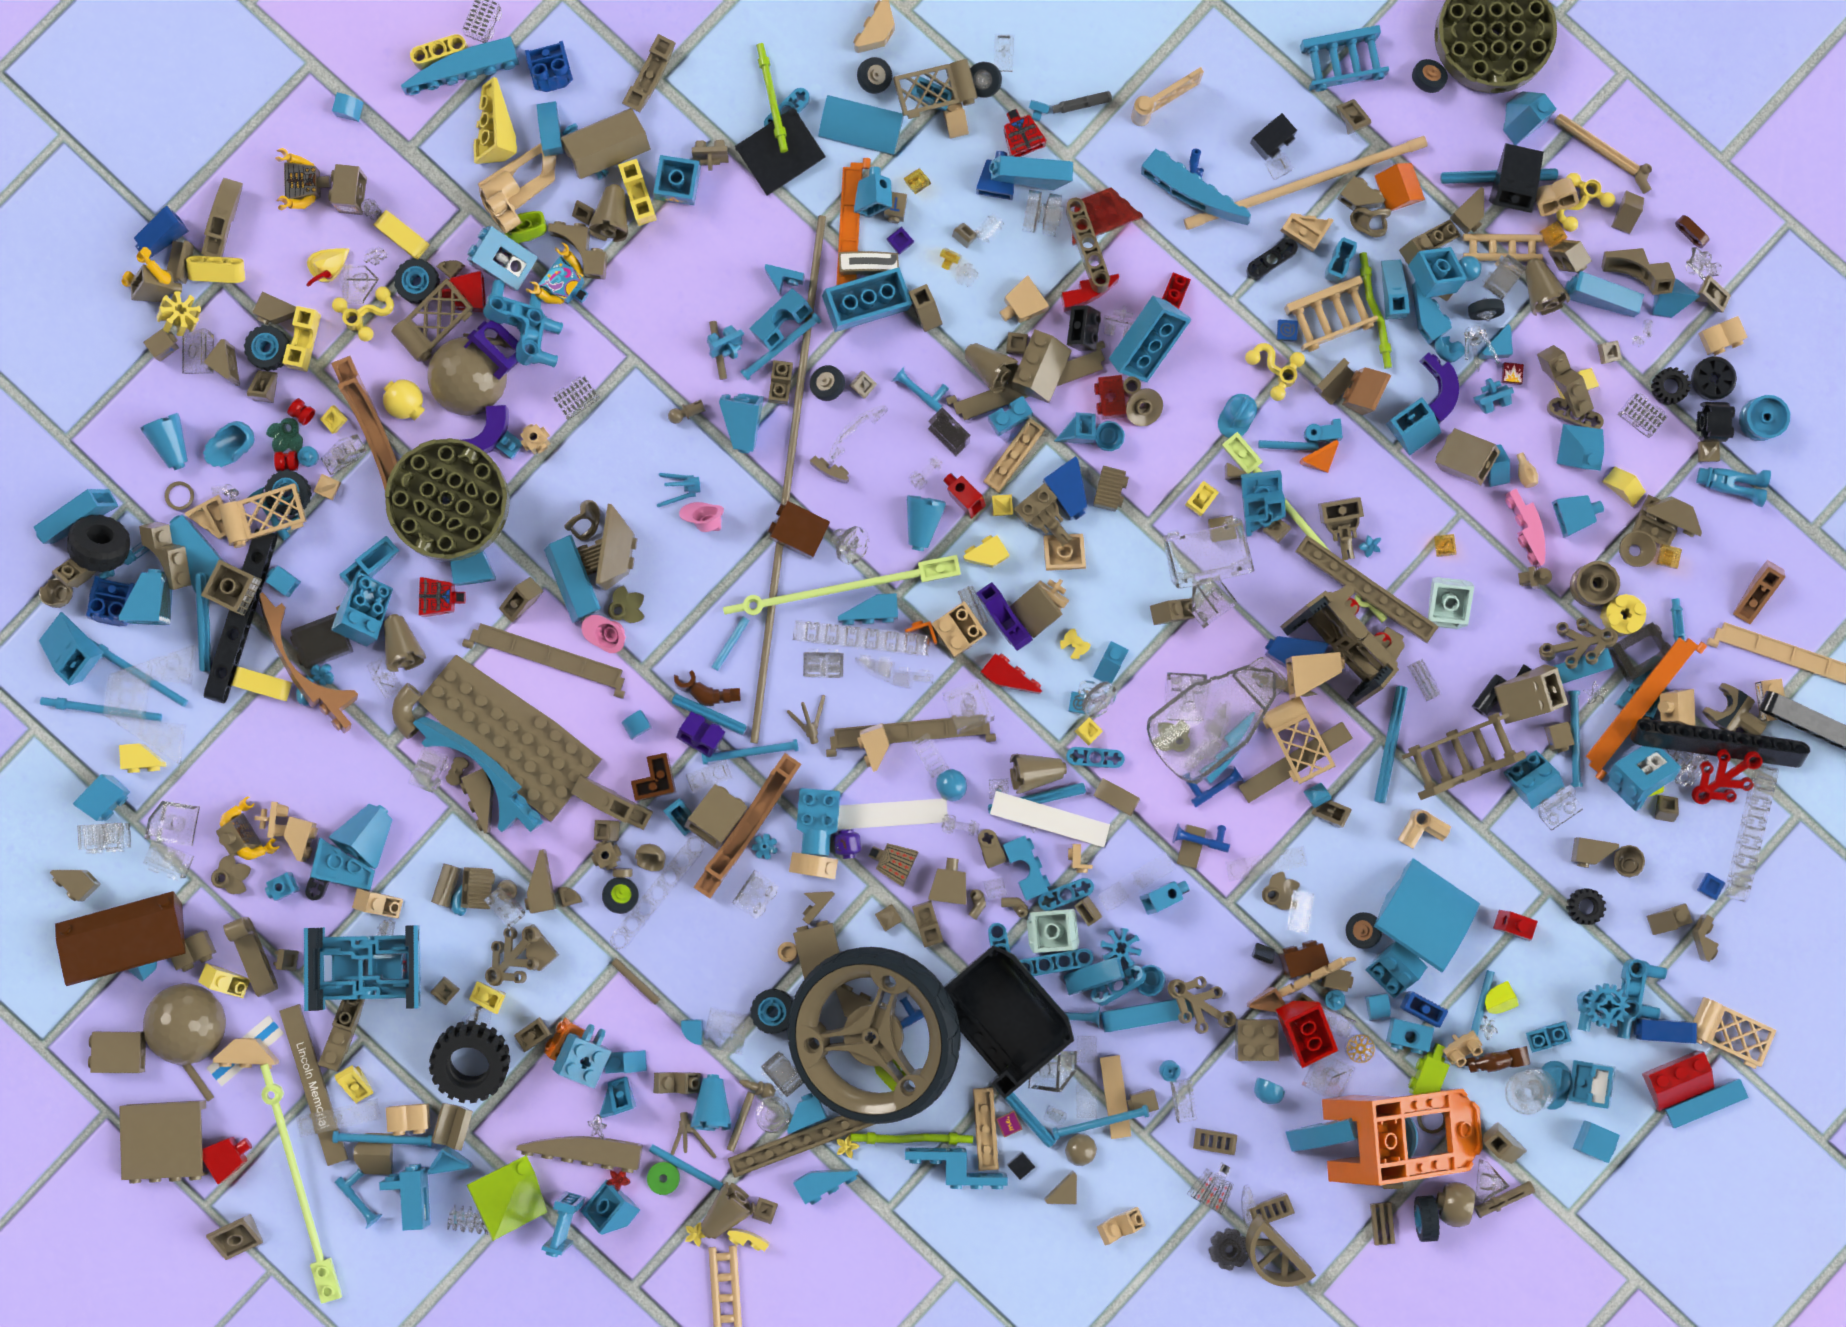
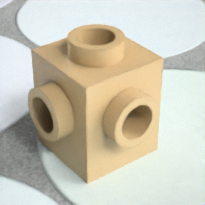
[520,423,551,455]

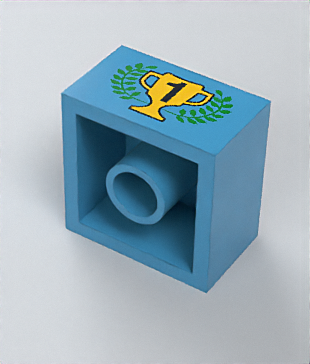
[653,155,701,206]

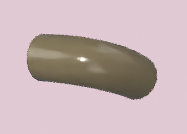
[392,683,422,739]

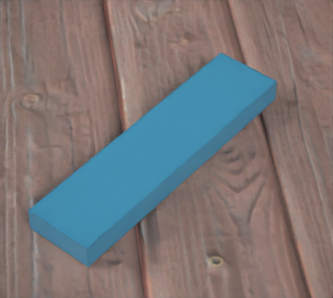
[1664,1078,1749,1129]

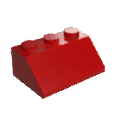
[1275,1001,1339,1068]
[1642,1050,1714,1112]

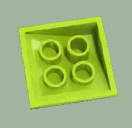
[466,1155,547,1241]

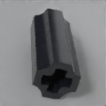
[1471,674,1507,716]

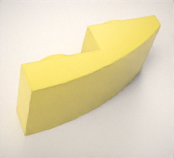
[727,1228,770,1252]

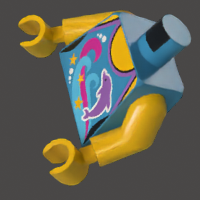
[526,242,589,304]

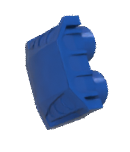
[525,40,573,92]
[86,576,135,626]

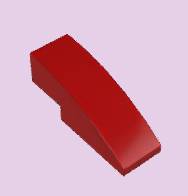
[1061,274,1119,312]

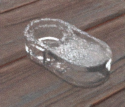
[1674,753,1709,788]

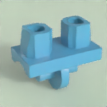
[707,325,744,359]
[1473,378,1514,414]

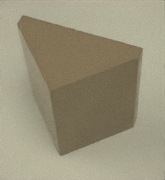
[204,339,240,386]
[206,1214,263,1260]

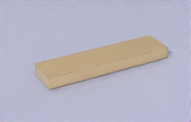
[983,417,1045,493]
[1099,1055,1131,1139]
[973,1087,999,1171]

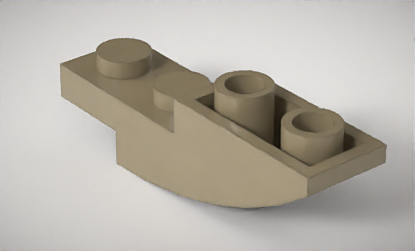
[201,177,243,257]
[571,775,653,830]
[318,999,365,1072]

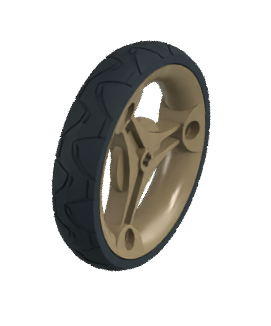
[788,947,961,1124]

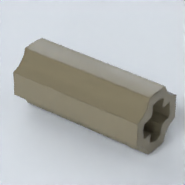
[431,863,461,907]

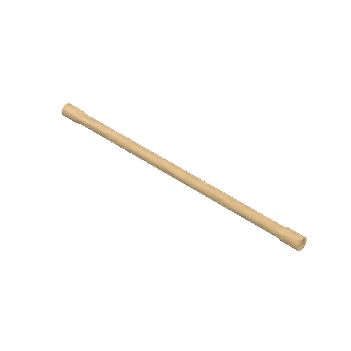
[1183,135,1428,230]

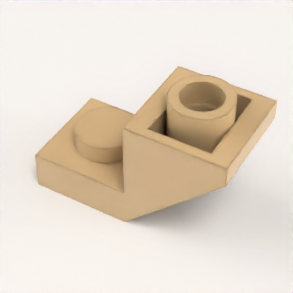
[1097,1207,1146,1246]

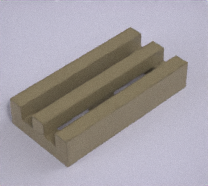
[1370,1202,1395,1246]

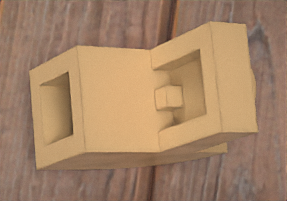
[789,852,838,879]

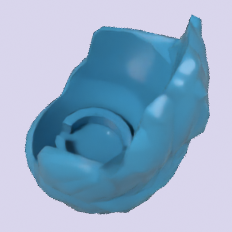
[203,421,255,468]

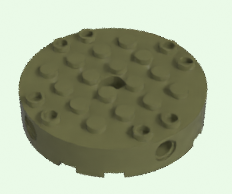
[1434,0,1557,93]
[385,438,510,561]

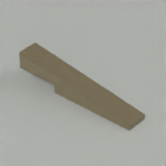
[1238,722,1353,803]

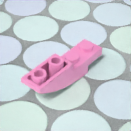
[1505,489,1546,568]

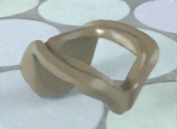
[1350,207,1392,238]
[564,500,601,541]

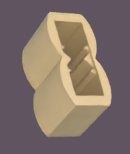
[1535,178,1579,216]
[1698,316,1748,356]
[386,1103,431,1136]

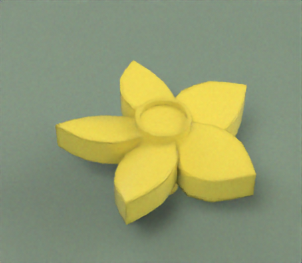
[836,1135,860,1159]
[685,1222,705,1247]

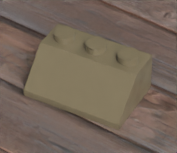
[1012,329,1072,403]

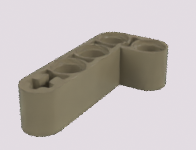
[223,917,278,997]

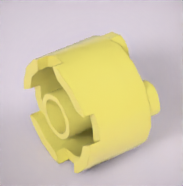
[1600,594,1646,636]

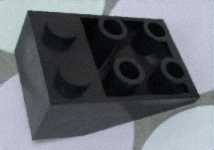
[1489,143,1544,213]

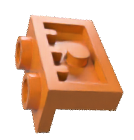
[544,1017,585,1061]

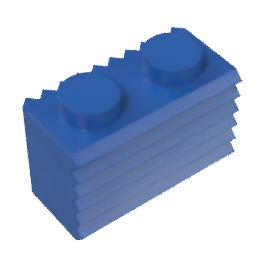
[1400,991,1448,1028]

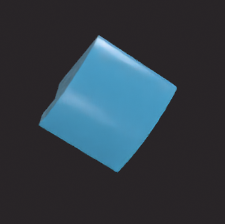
[1374,858,1480,973]

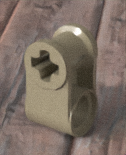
[978,829,1007,869]

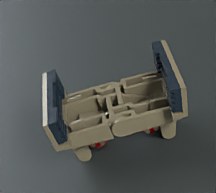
[1280,585,1405,708]

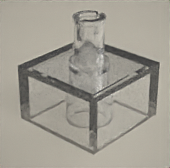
[943,679,995,735]

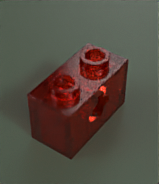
[1094,375,1126,420]

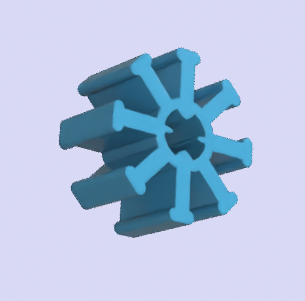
[1100,928,1142,967]

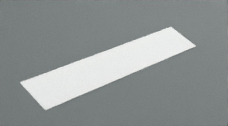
[990,791,1110,847]
[838,798,948,830]

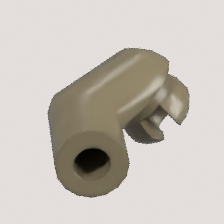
[968,889,986,920]

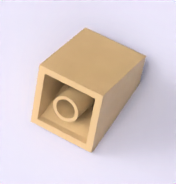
[1286,652,1345,699]

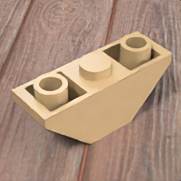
[853,0,895,53]
[213,1038,279,1069]

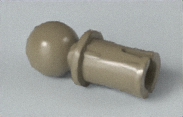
[668,399,706,424]

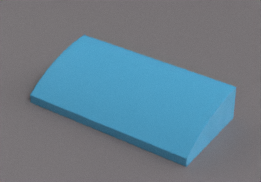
[818,95,904,155]

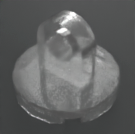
[830,526,870,565]
[1078,680,1117,718]

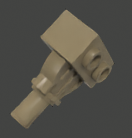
[1013,483,1072,546]
[1318,497,1364,560]

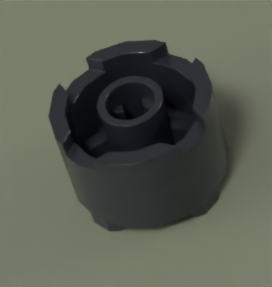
[1696,402,1735,442]

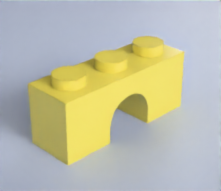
[618,159,657,226]
[282,306,321,372]

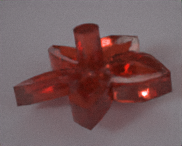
[606,1170,631,1191]

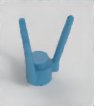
[657,473,701,507]

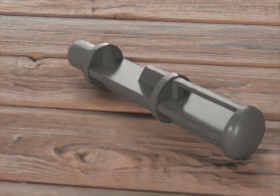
[1052,91,1112,114]

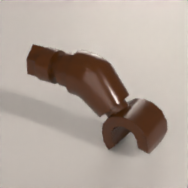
[674,670,741,706]
[1462,1046,1531,1073]

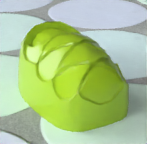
[505,211,547,244]

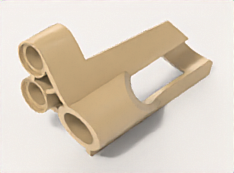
[478,143,557,233]

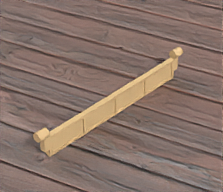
[1706,622,1846,685]

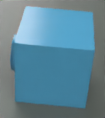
[1573,1120,1620,1163]

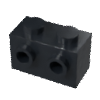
[1250,113,1297,161]
[1067,305,1101,351]

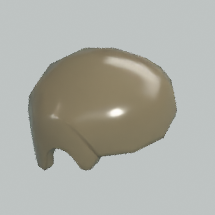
[39,578,73,608]
[635,843,666,871]
[1614,845,1645,878]
[1065,1134,1097,1166]

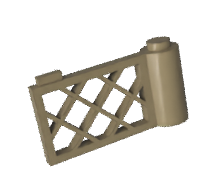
[893,59,978,119]
[391,278,474,362]

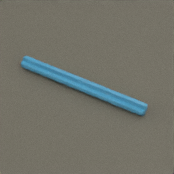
[1440,168,1558,184]
[1374,685,1408,803]

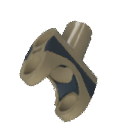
[1702,683,1767,735]

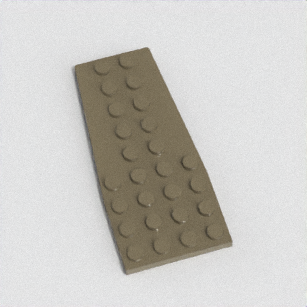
[418,655,603,822]

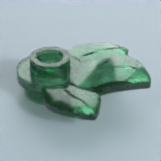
[266,418,303,454]

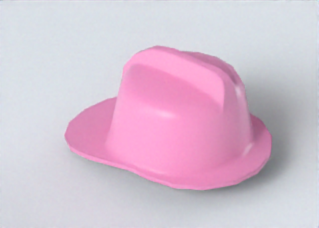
[679,502,724,532]
[581,615,626,653]

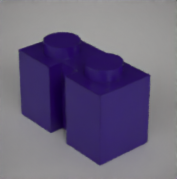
[676,711,726,758]

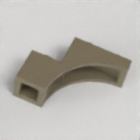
[548,221,608,280]
[1601,248,1675,295]
[1537,345,1594,418]
[139,522,191,590]

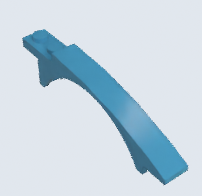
[413,716,543,832]

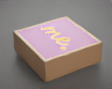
[996,1110,1022,1138]

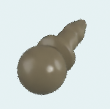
[739,1080,776,1099]

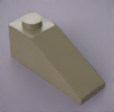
[524,849,557,914]

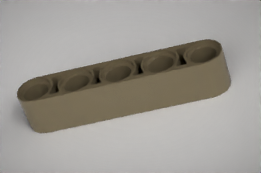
[1066,197,1110,293]

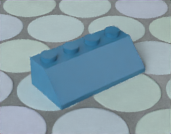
[1109,296,1192,382]

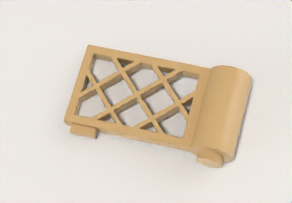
[1131,67,1204,126]
[219,483,307,548]
[1262,697,1336,784]
[1693,997,1777,1069]

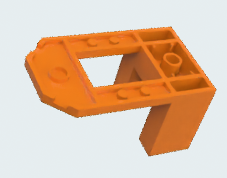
[1322,1088,1483,1186]

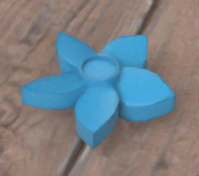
[1359,535,1381,558]

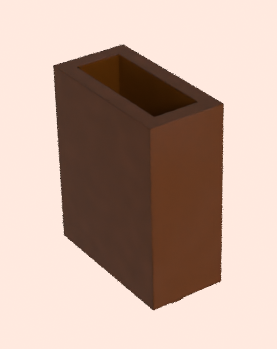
[767,501,830,559]

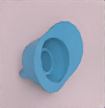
[1218,394,1257,438]
[1536,1061,1571,1110]

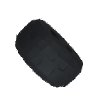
[67,515,130,572]

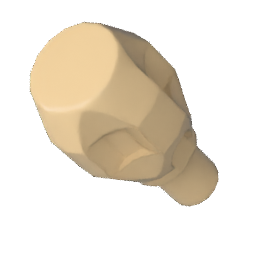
[1516,452,1538,488]

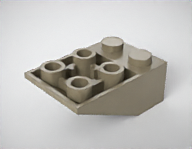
[1494,664,1568,724]

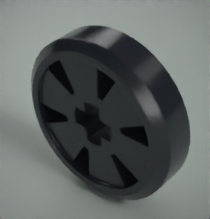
[1691,356,1737,401]

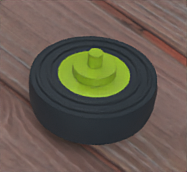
[602,877,639,914]

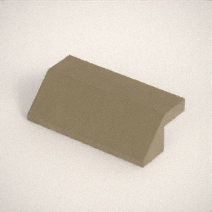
[560,108,651,179]

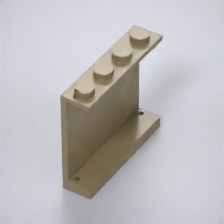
[119,1100,209,1184]

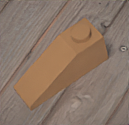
[1733,559,1786,624]

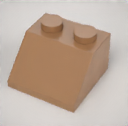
[1342,367,1392,416]

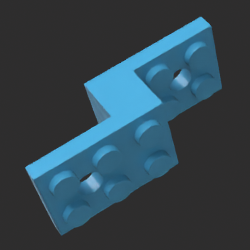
[905,1147,1008,1189]

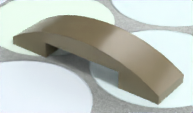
[622,34,676,113]

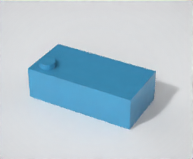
[822,267,912,332]

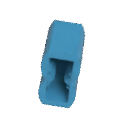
[1325,237,1357,284]

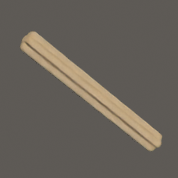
[1554,113,1640,176]

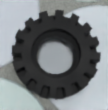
[1651,367,1691,405]
[1566,888,1606,925]

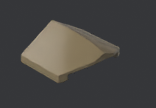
[353,1133,393,1175]

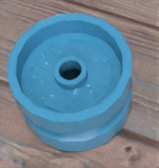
[1739,395,1791,441]

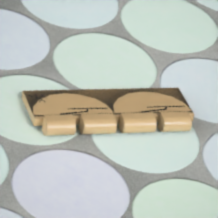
[1278,957,1357,997]

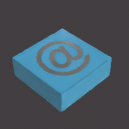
[1068,691,1092,715]

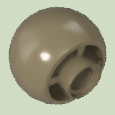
[1436,1182,1475,1227]

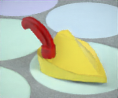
[306,248,350,287]

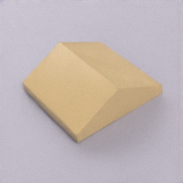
[1043,534,1086,571]

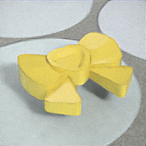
[1060,629,1091,659]

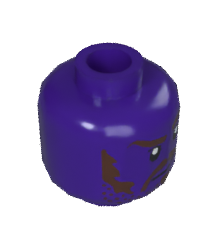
[834,829,861,859]

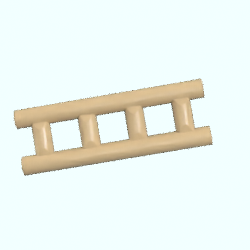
[1462,234,1543,262]
[708,1245,742,1327]

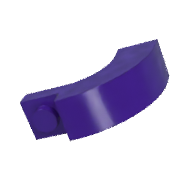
[1419,352,1459,424]
[462,405,509,454]
[976,582,1033,651]

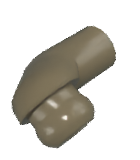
[1635,163,1652,194]
[1001,897,1029,918]

